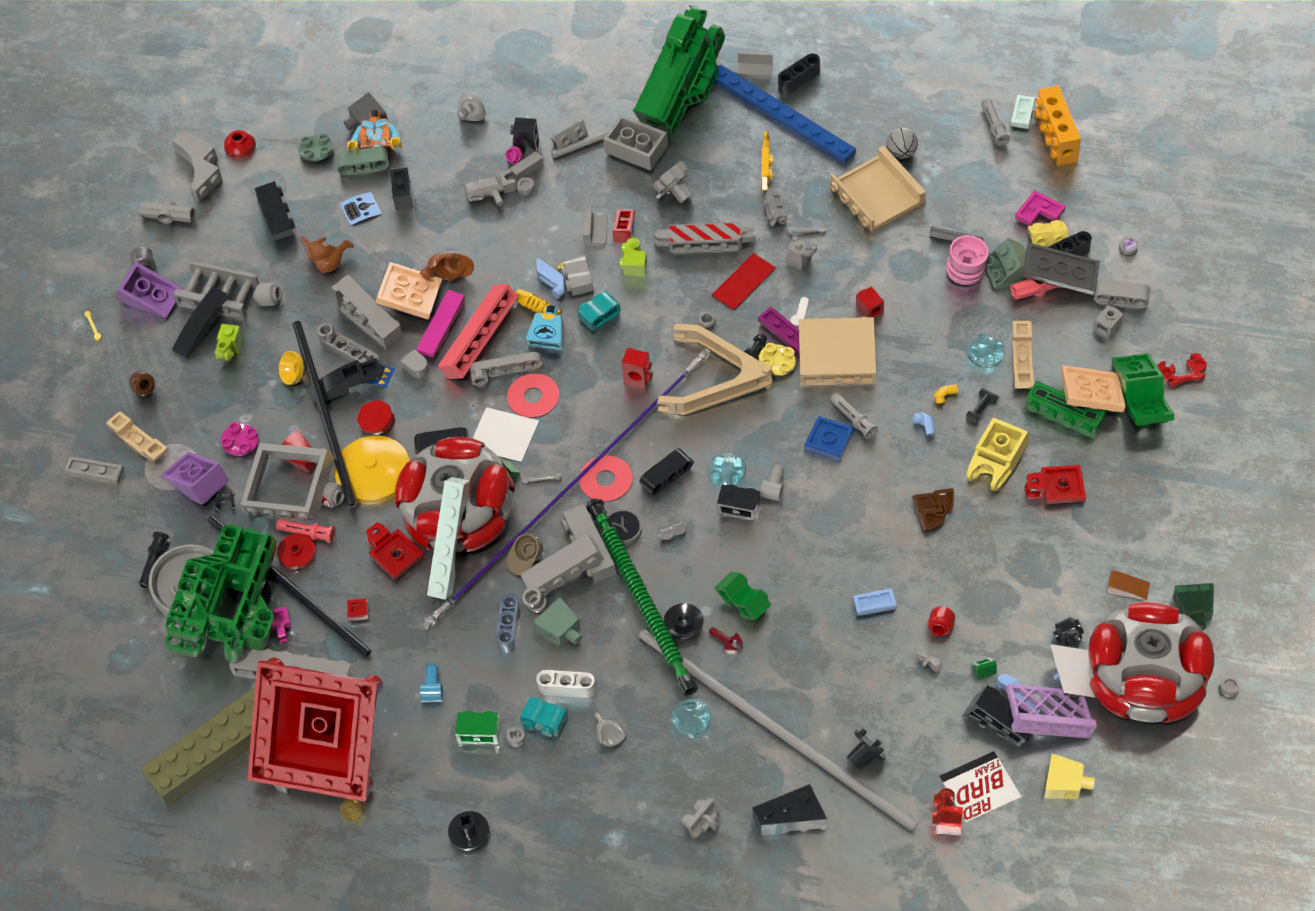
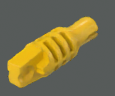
[515,289,562,316]

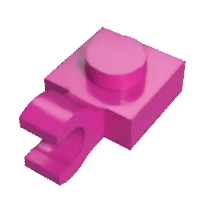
[271,606,291,644]

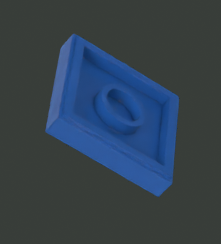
[804,416,854,461]

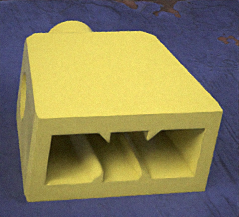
[1044,754,1095,799]

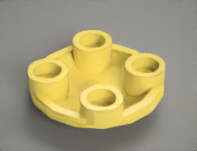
[759,343,796,376]

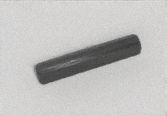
[930,226,984,241]

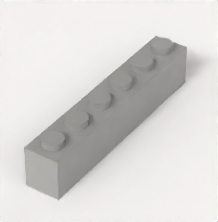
[229,647,354,679]

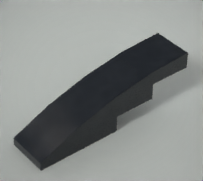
[172,286,229,359]

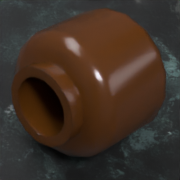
[129,371,155,396]

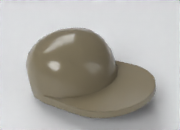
[507,533,544,576]

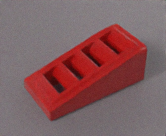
[612,209,635,243]

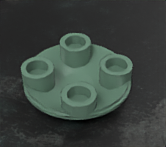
[299,133,334,161]

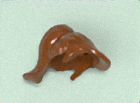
[300,237,354,273]
[419,251,474,282]

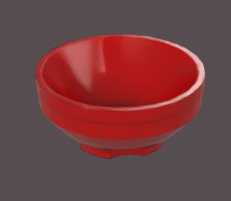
[224,130,256,158]

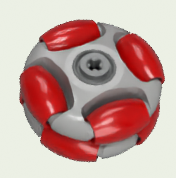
[394,437,515,552]
[1088,601,1215,723]

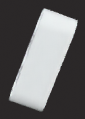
[536,670,596,698]

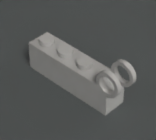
[520,533,603,613]

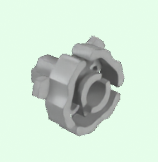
[652,161,693,203]

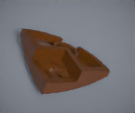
[912,488,954,531]

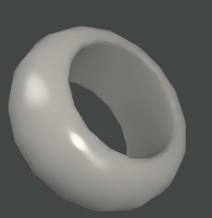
[698,312,716,328]

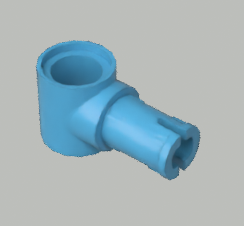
[420,664,443,703]

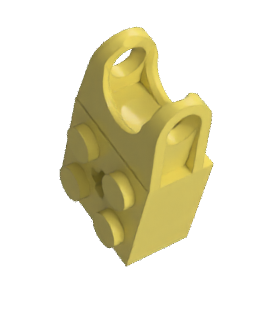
[967,418,1029,491]

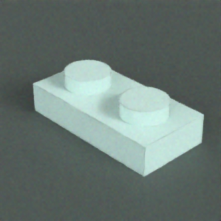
[1011,95,1035,129]

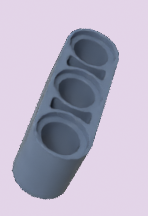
[496,593,520,653]

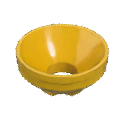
[279,351,306,385]

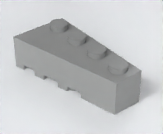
[332,275,402,349]

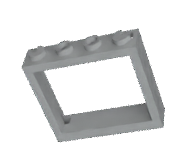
[240,443,335,521]

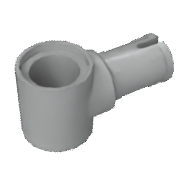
[760,464,784,501]

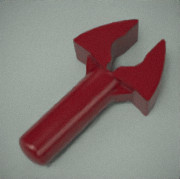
[709,627,743,654]

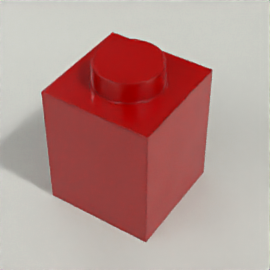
[856,286,884,318]

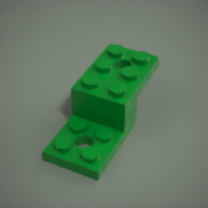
[1112,353,1175,426]

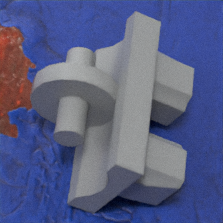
[681,798,720,840]

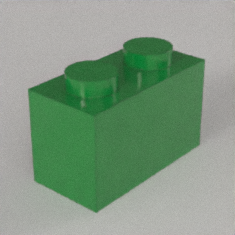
[455,711,500,744]

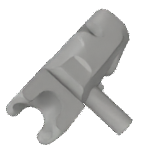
[464,170,516,207]

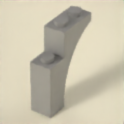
[172,130,222,202]

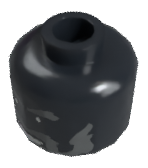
[1053,616,1084,646]

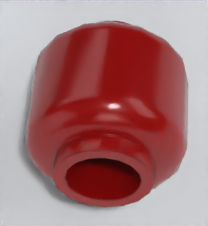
[927,606,955,636]

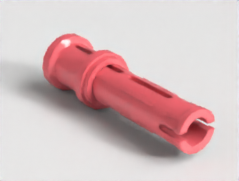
[276,518,336,543]

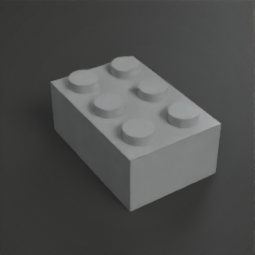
[603,114,668,171]

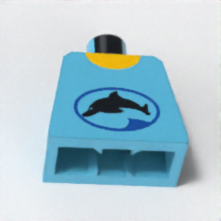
[526,305,564,351]

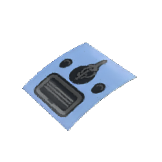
[340,192,382,225]

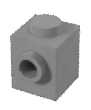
[1093,305,1124,339]

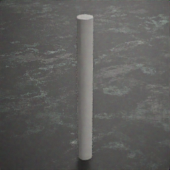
[552,129,610,159]

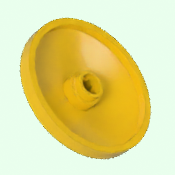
[334,436,410,504]

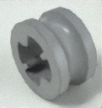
[506,726,525,747]

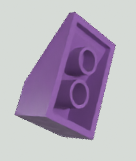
[115,261,183,319]
[161,451,229,505]

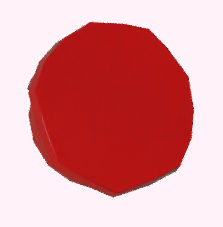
[357,400,395,435]

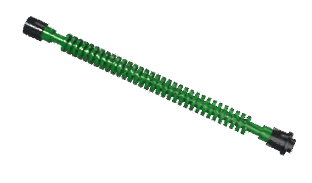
[586,498,698,696]

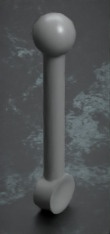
[788,226,825,235]
[522,473,562,485]

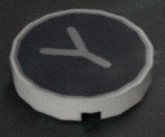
[607,509,642,546]

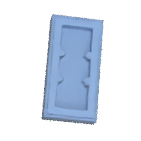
[853,589,897,616]

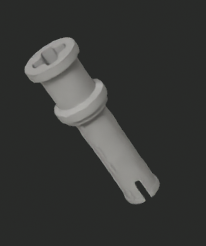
[981,99,1010,146]
[830,392,878,439]

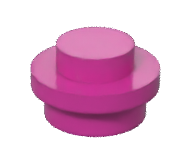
[505,146,522,164]

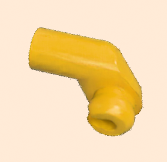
[934,384,958,404]

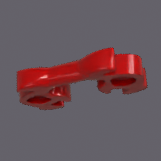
[1157,353,1207,388]

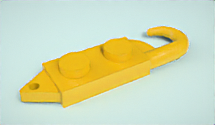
[761,130,773,190]

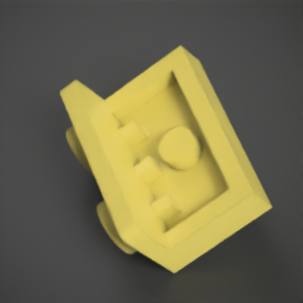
[1027,220,1068,247]

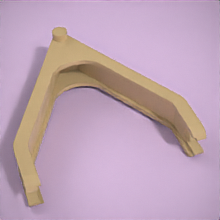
[657,324,773,415]

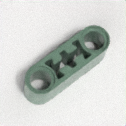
[337,147,389,175]

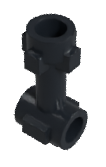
[744,334,767,361]

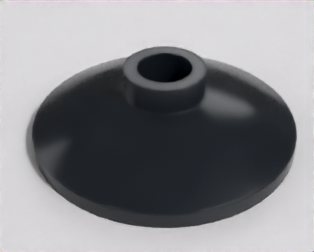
[664,603,703,639]

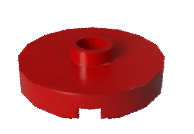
[277,534,316,570]

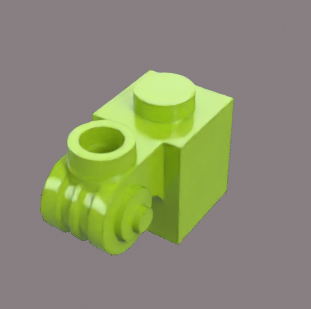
[620,238,647,277]
[215,324,244,361]

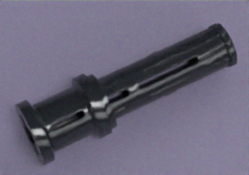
[138,531,170,590]

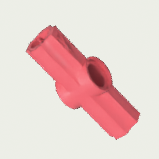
[1010,279,1060,300]

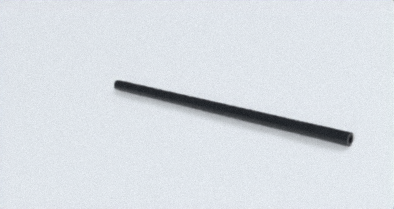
[292,321,357,508]
[207,515,372,658]

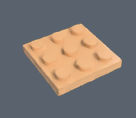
[376,262,442,320]
[1061,365,1125,412]

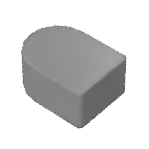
[401,350,429,378]

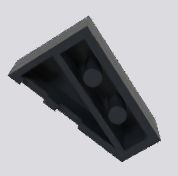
[255,181,295,242]
[962,685,1031,746]
[752,784,827,836]

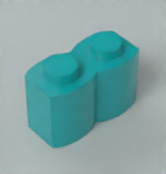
[577,291,621,331]
[520,697,568,737]

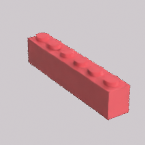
[438,284,518,379]

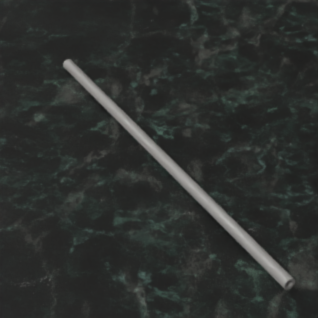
[638,629,918,832]

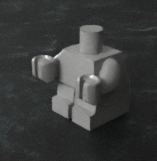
[786,235,817,271]

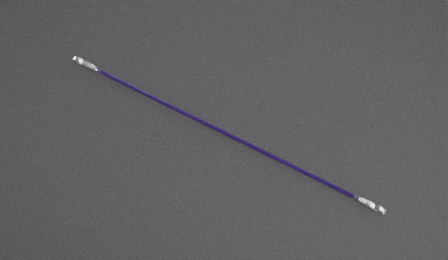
[423,348,710,630]

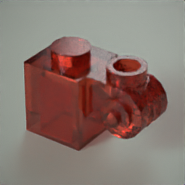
[932,788,963,835]

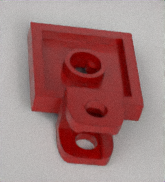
[1024,465,1086,504]
[366,522,424,580]

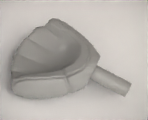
[594,712,627,747]

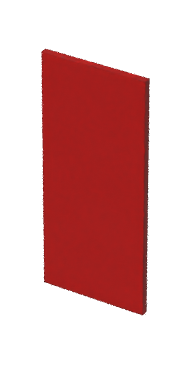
[711,253,776,310]

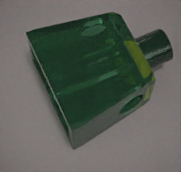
[1173,583,1214,630]

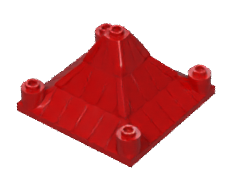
[247,658,383,802]

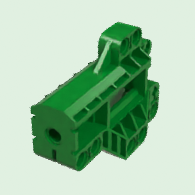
[633,5,725,135]
[165,524,277,662]

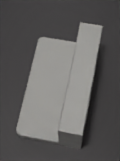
[736,51,773,80]
[583,206,607,246]

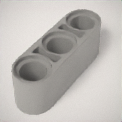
[1094,280,1150,308]

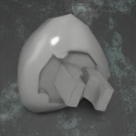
[458,91,486,121]

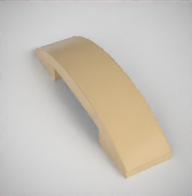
[1012,321,1034,389]
[106,411,169,462]

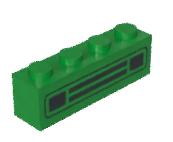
[1025,380,1106,438]

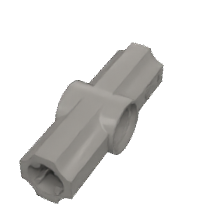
[139,200,195,224]

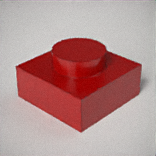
[347,598,368,621]

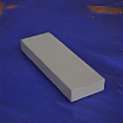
[63,456,124,485]

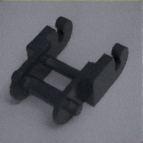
[215,490,236,513]

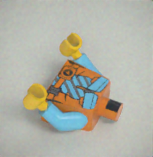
[347,110,402,153]

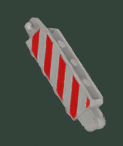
[654,222,756,254]

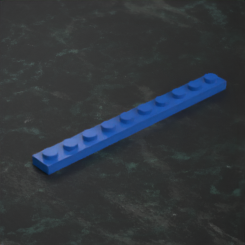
[715,64,856,163]

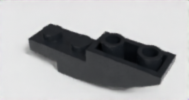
[308,357,384,405]

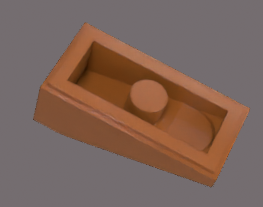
[1107,570,1150,601]

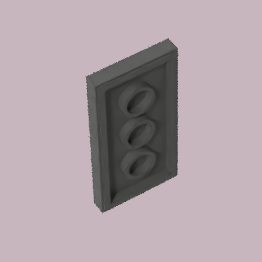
[1022,243,1100,295]

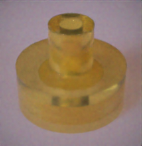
[340,799,362,821]

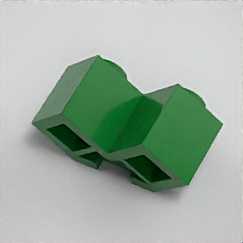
[714,572,772,620]

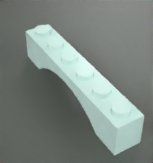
[427,477,470,600]

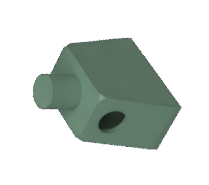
[533,597,583,646]

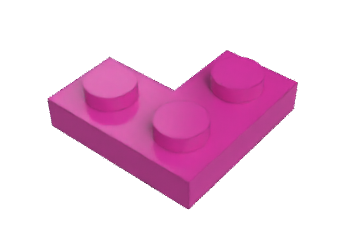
[1015,190,1066,226]

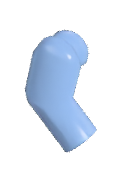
[913,412,936,436]

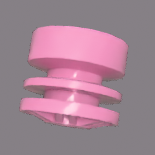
[946,235,988,285]

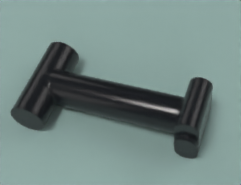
[966,388,999,424]

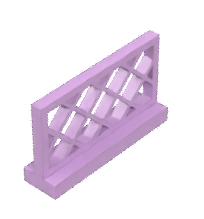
[1006,684,1097,739]

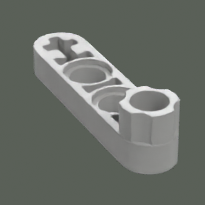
[317,323,380,364]
[470,352,542,387]

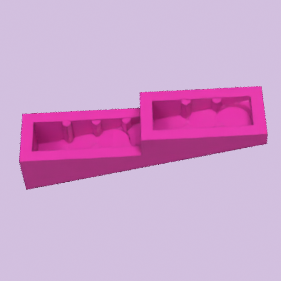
[416,290,465,358]

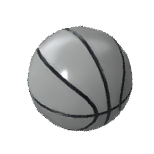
[887,128,918,159]

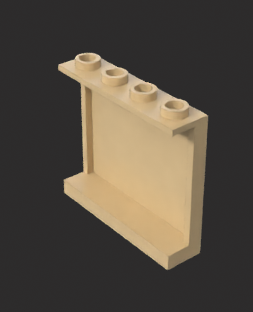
[830,145,926,232]
[799,317,876,386]

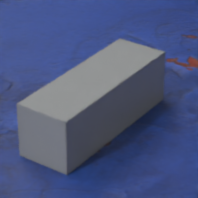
[509,151,543,182]

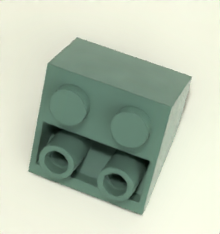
[986,238,1027,289]

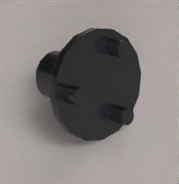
[847,728,886,769]
[448,811,489,850]

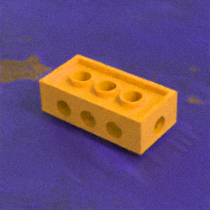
[1034,85,1081,166]

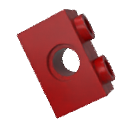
[621,348,653,389]

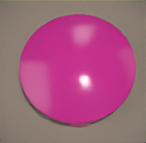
[221,422,259,456]

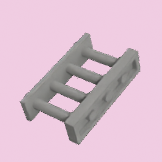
[173,261,260,320]

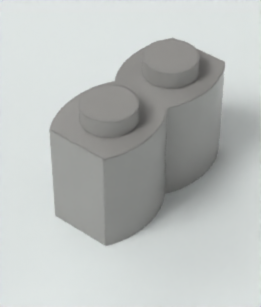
[561,255,594,296]

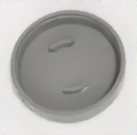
[149,544,229,616]

